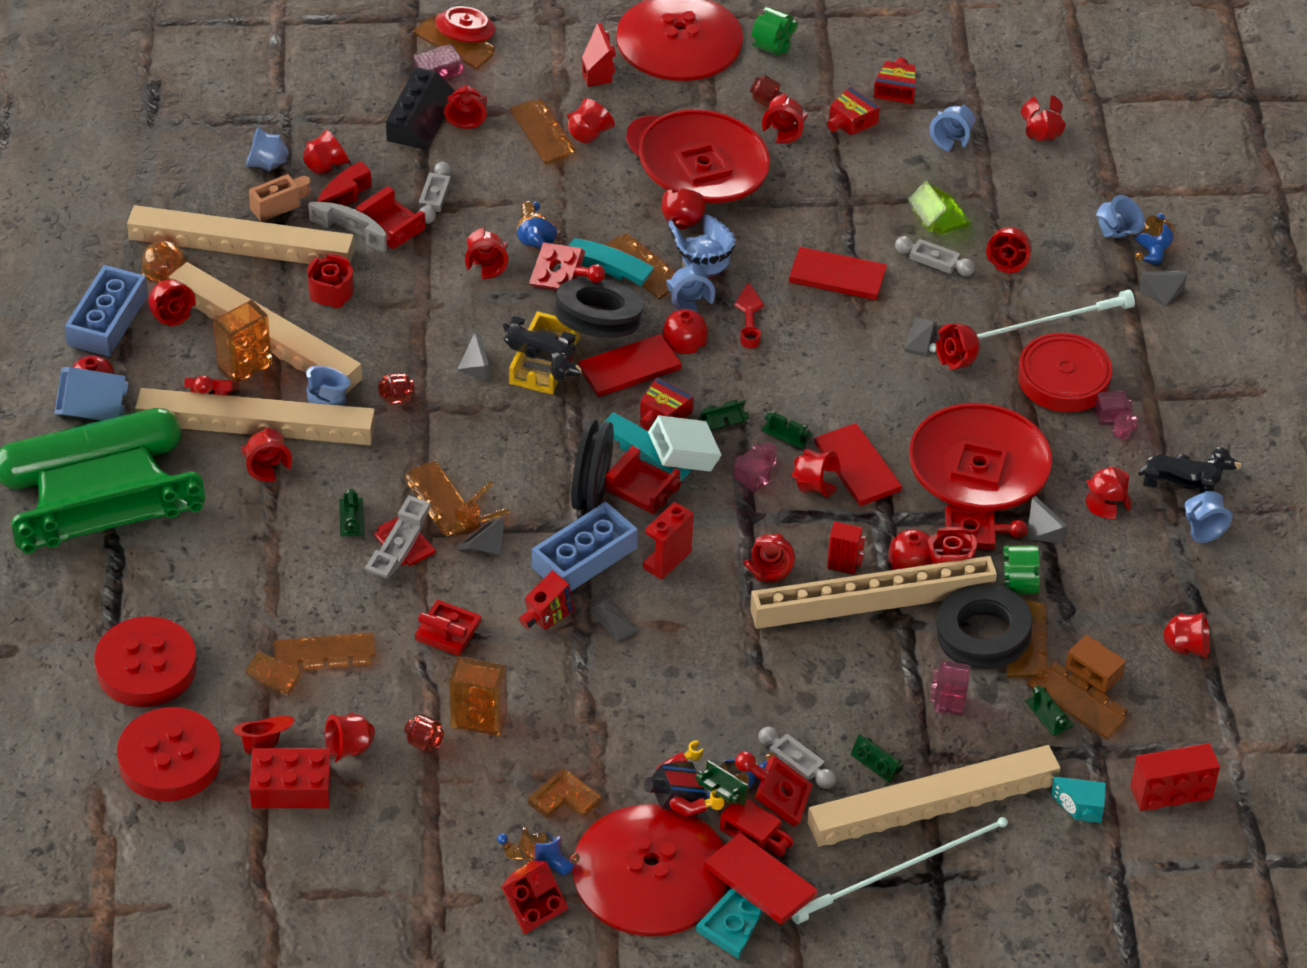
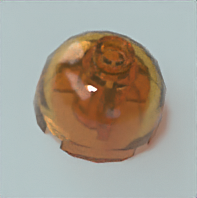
[141,240,186,283]

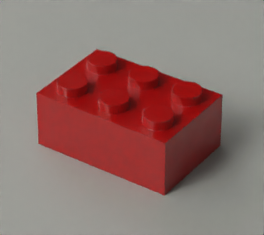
[1130,743,1220,811]
[249,748,332,809]

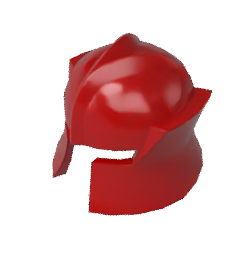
[444,84,487,129]
[762,94,808,144]
[1020,95,1066,141]
[567,98,615,143]
[303,130,351,174]
[465,228,509,279]
[241,427,292,482]
[791,449,841,498]
[1085,466,1132,519]
[1163,612,1210,659]
[324,712,375,763]

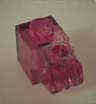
[1095,390,1138,439]
[733,443,777,492]

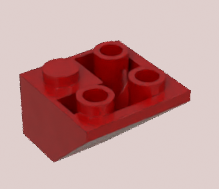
[582,23,616,87]
[501,860,568,934]

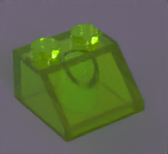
[908,181,971,235]

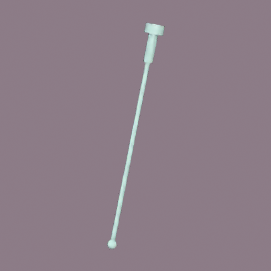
[929,290,1135,352]
[792,817,1008,924]

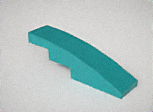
[568,238,654,286]
[600,412,692,482]

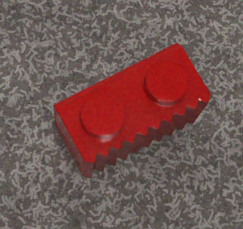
[827,521,866,575]

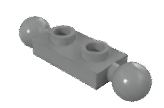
[419,161,451,224]
[895,236,975,276]
[758,726,836,789]

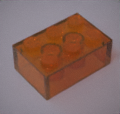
[213,300,272,381]
[449,656,507,737]

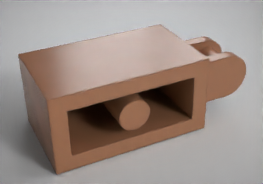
[249,174,311,222]

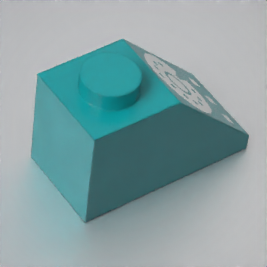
[1051,777,1106,823]

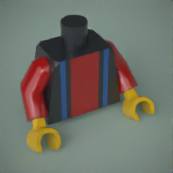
[644,740,725,817]

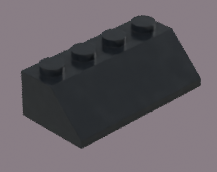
[386,67,455,150]

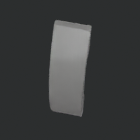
[308,202,387,253]
[365,495,431,579]

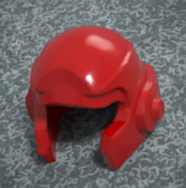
[743,533,795,582]

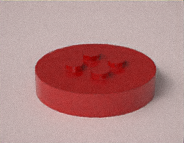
[1018,333,1112,412]
[94,616,197,707]
[117,707,222,801]

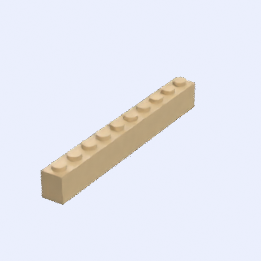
[127,205,354,264]
[169,262,362,395]
[135,388,375,445]
[750,556,997,629]
[807,745,1061,847]

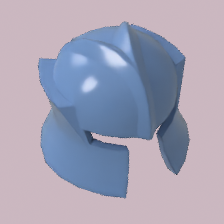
[930,104,976,152]
[246,126,289,173]
[1096,195,1145,238]
[666,263,715,312]
[306,366,351,406]
[1185,491,1232,543]

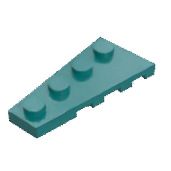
[696,888,763,959]

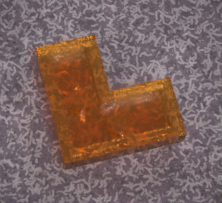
[528,768,601,818]

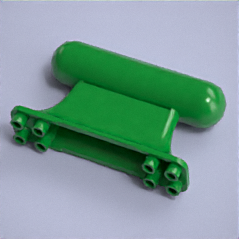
[0,408,205,554]

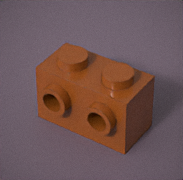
[1065,635,1126,694]

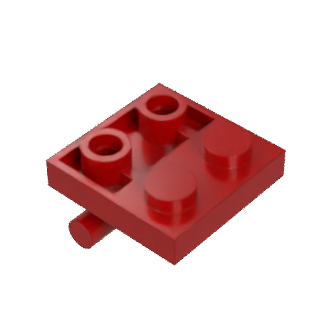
[415,599,482,657]

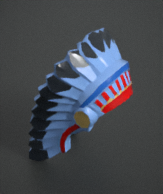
[667,214,736,279]

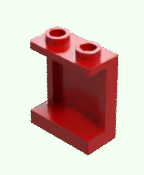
[356,186,426,250]
[606,445,681,515]
[643,502,694,580]

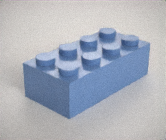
[65,265,148,357]
[532,502,638,591]

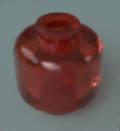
[749,75,783,107]
[378,372,415,404]
[404,714,444,751]

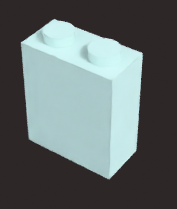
[648,415,721,472]

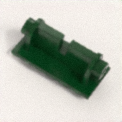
[698,400,749,431]
[761,411,813,449]
[339,489,365,537]
[1025,685,1074,736]
[850,734,904,783]
[695,760,748,806]

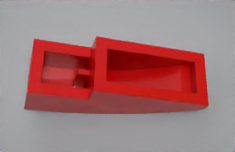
[317,161,372,206]

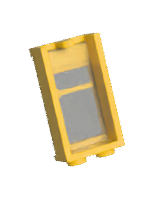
[509,311,580,395]

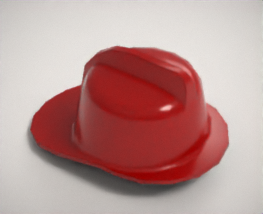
[233,716,295,754]

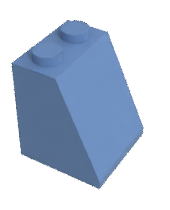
[54,367,128,421]

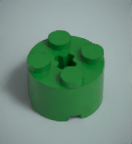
[751,7,798,55]
[1004,545,1040,594]

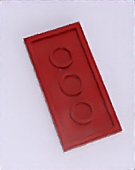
[789,247,887,300]
[578,334,682,398]
[814,423,902,506]
[704,833,818,925]

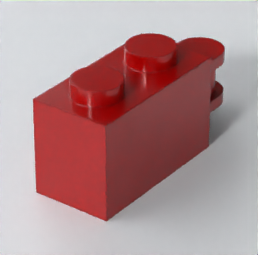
[720,799,794,857]

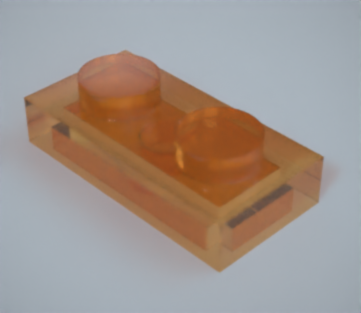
[245,651,302,696]

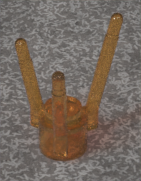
[455,481,509,527]

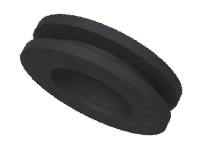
[554,278,643,338]
[571,419,614,512]
[937,584,1032,669]

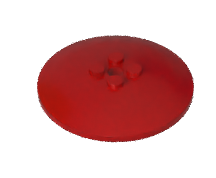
[616,0,743,81]
[639,109,770,203]
[909,403,1052,511]
[572,804,728,936]

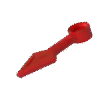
[734,283,765,349]

